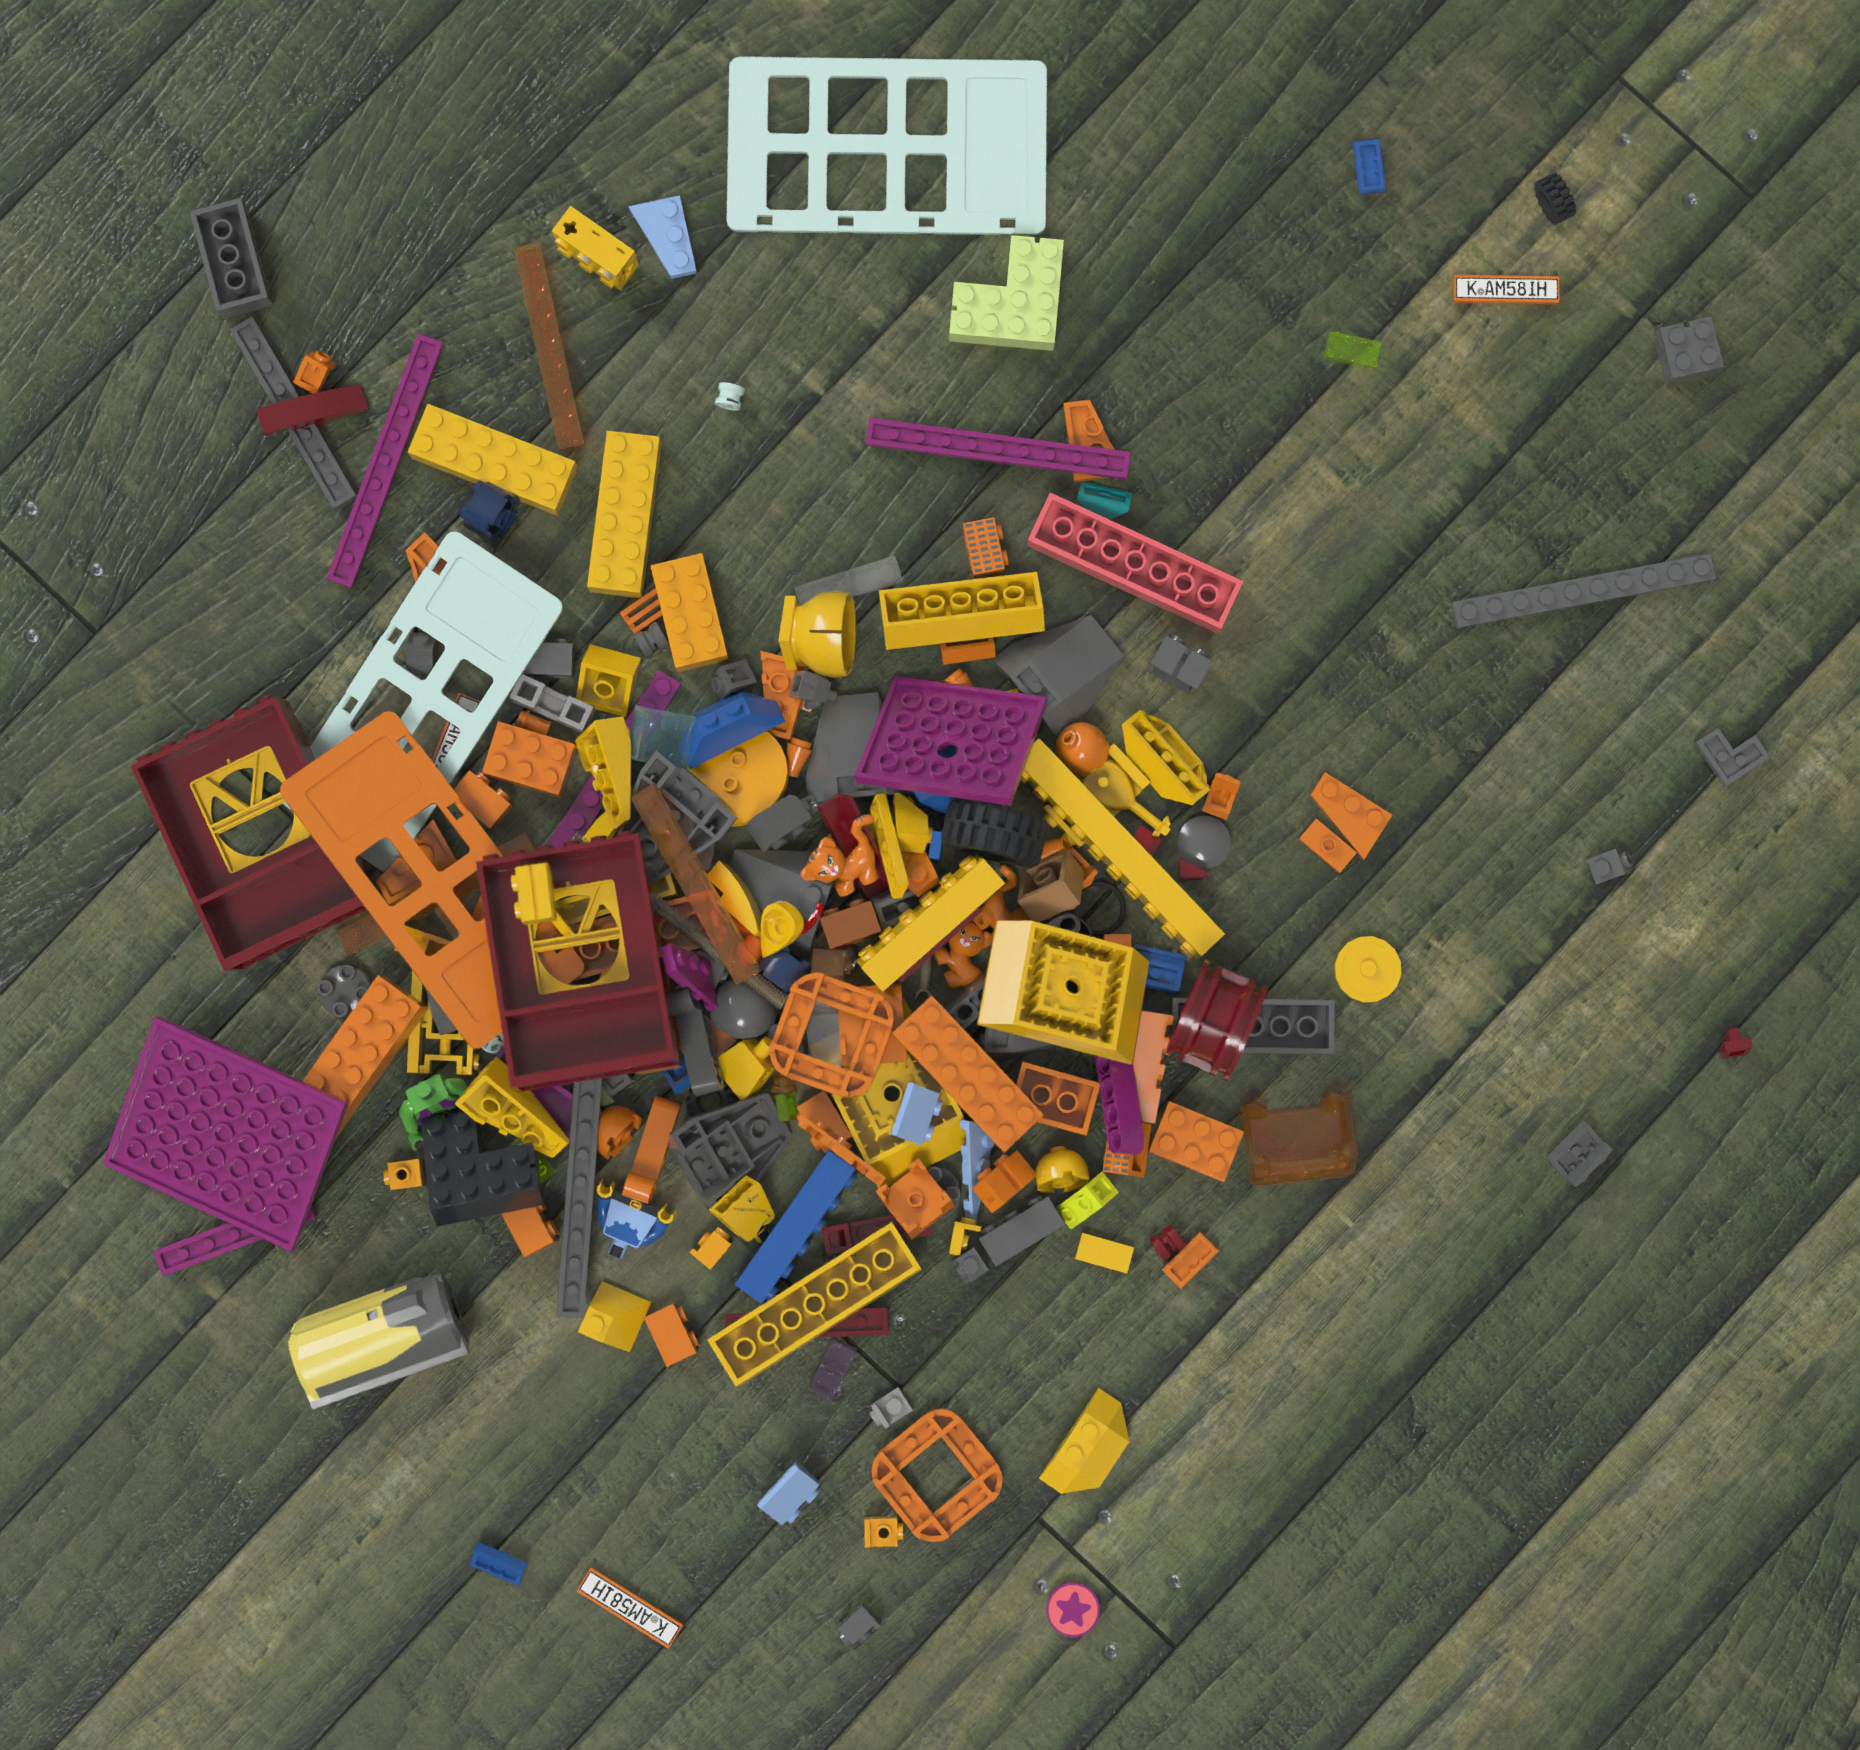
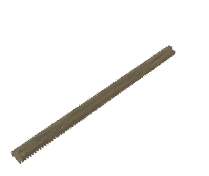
[570,832,788,1010]

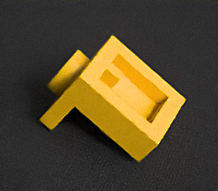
[949,1217,982,1256]

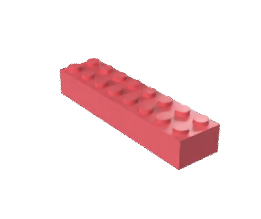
[1027,493,1243,634]

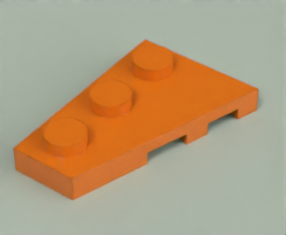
[1063,400,1115,482]
[761,651,811,741]
[1310,772,1392,860]
[376,819,457,904]
[873,836,939,897]

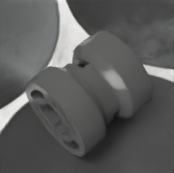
[633,622,669,658]

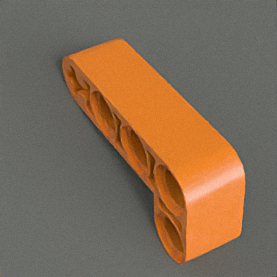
[622,1095,682,1204]

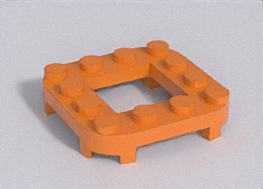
[769,973,894,1098]
[872,1408,1002,1542]

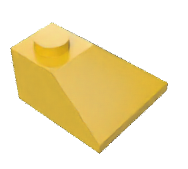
[578,1281,652,1352]

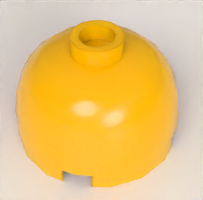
[1036,1146,1090,1193]

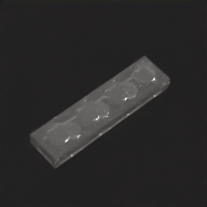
[794,556,903,605]

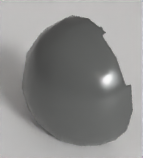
[708,977,778,1039]

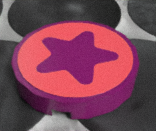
[1046,1581,1100,1637]

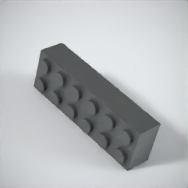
[1170,998,1334,1055]

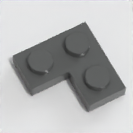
[1694,728,1770,787]

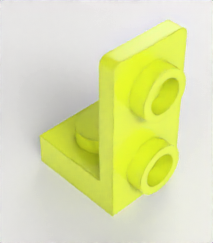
[1055,1171,1119,1229]

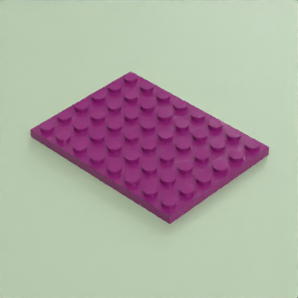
[103,1016,349,1251]

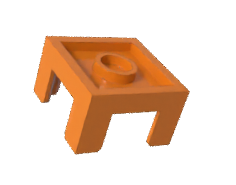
[875,1158,955,1239]

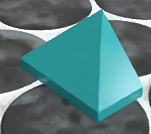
[1077,481,1132,520]

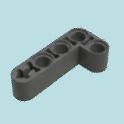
[668,986,724,1097]

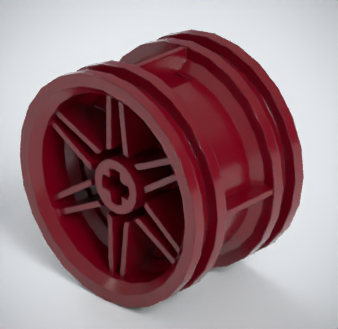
[1164,959,1269,1081]

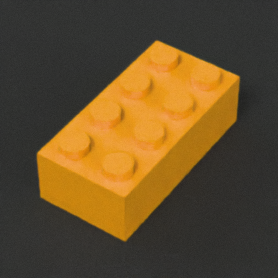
[650,553,729,672]

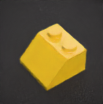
[576,644,641,717]

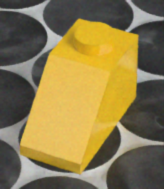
[890,793,933,853]

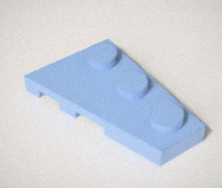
[629,196,697,279]

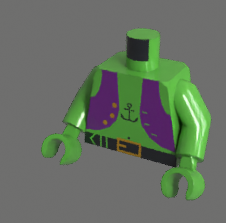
[399,1074,468,1151]

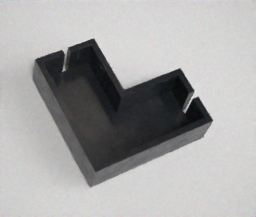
[421,1111,544,1227]

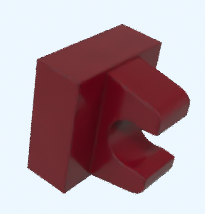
[1719,1028,1752,1059]

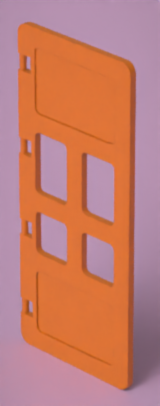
[280,711,584,1049]

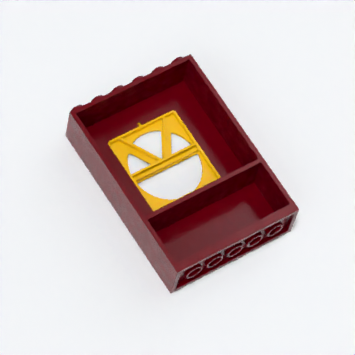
[130,695,373,971]
[476,831,680,1093]

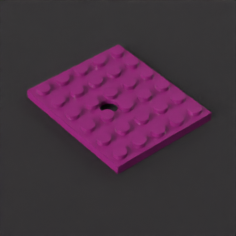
[855,676,1047,806]

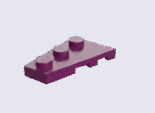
[661,944,718,1011]

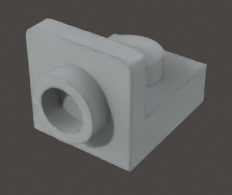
[869,1387,913,1429]

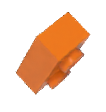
[939,637,996,665]

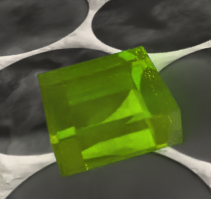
[775,1093,797,1122]

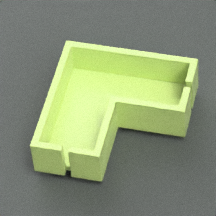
[949,235,1064,351]

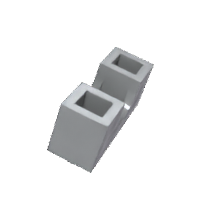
[510,674,596,733]

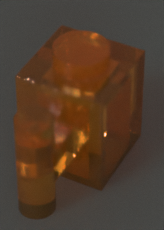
[811,949,852,983]

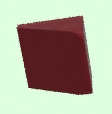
[1177,858,1207,881]

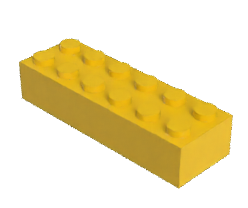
[408,404,578,516]
[587,431,662,598]
[879,572,1045,650]
[856,854,1005,992]

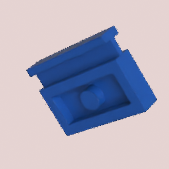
[1133,944,1186,995]

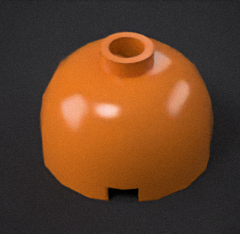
[1055,722,1110,777]
[597,1105,642,1160]

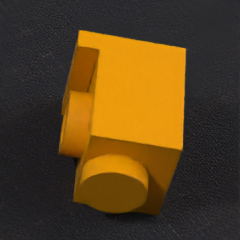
[383,1159,426,1190]
[690,1226,732,1270]
[864,1517,903,1547]

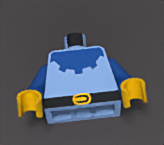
[596,1179,678,1259]

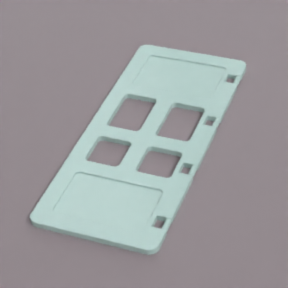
[283,532,563,872]

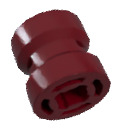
[1149,1224,1186,1262]

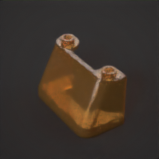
[1240,1093,1358,1186]

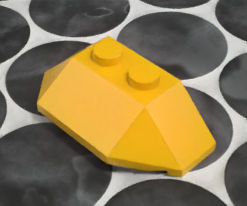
[1122,710,1210,805]
[1039,1388,1129,1494]

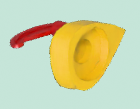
[761,901,824,958]

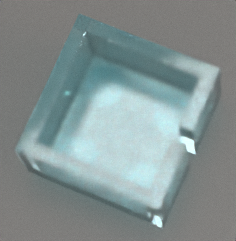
[630,705,696,768]

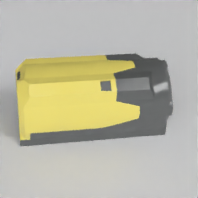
[288,1273,470,1409]

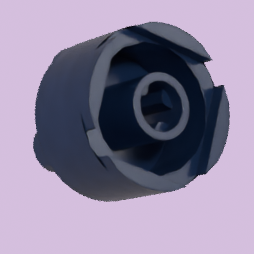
[460,480,519,543]
[751,947,813,997]

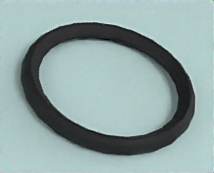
[1070,880,1126,937]

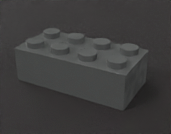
[190,198,273,319]

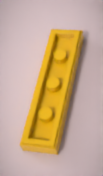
[869,793,909,899]

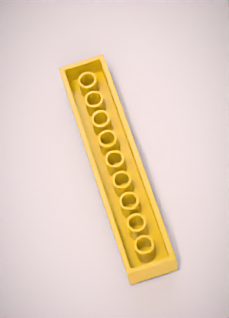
[1020,738,1225,960]

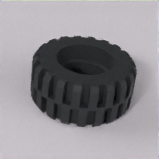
[941,798,1048,867]

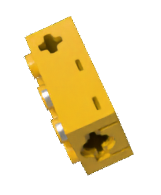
[552,206,639,290]

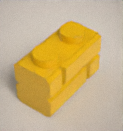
[511,863,557,925]

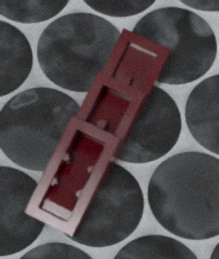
[256,385,369,436]

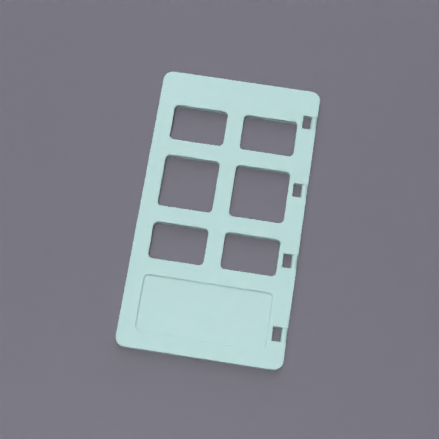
[727,57,1047,235]

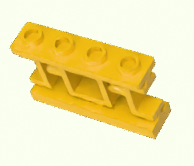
[407,970,480,1076]

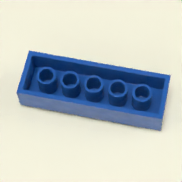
[735,1150,858,1304]

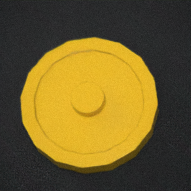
[1334,936,1401,1003]

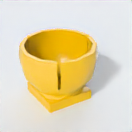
[778,591,856,678]

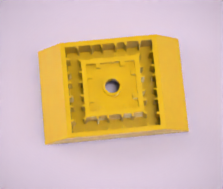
[977,921,1149,1065]
[809,999,966,1188]

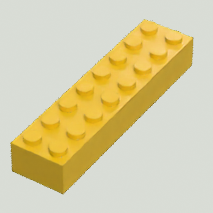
[708,1222,922,1387]

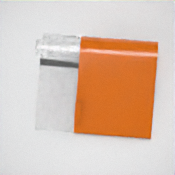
[807,983,907,1067]

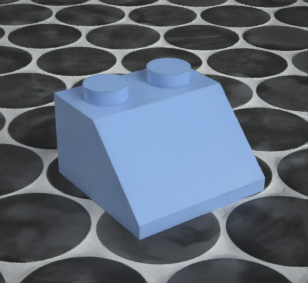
[891,1082,943,1145]
[757,1461,820,1525]

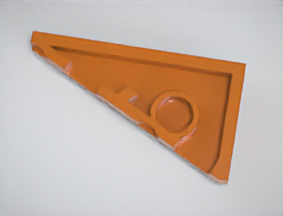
[798,1116,887,1187]

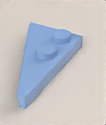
[960,1120,994,1220]

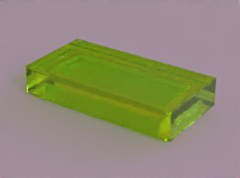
[1324,331,1381,369]

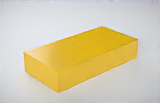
[1075,1233,1134,1273]

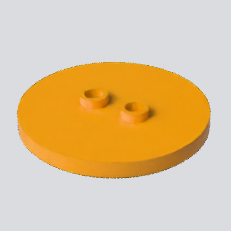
[684,731,789,827]

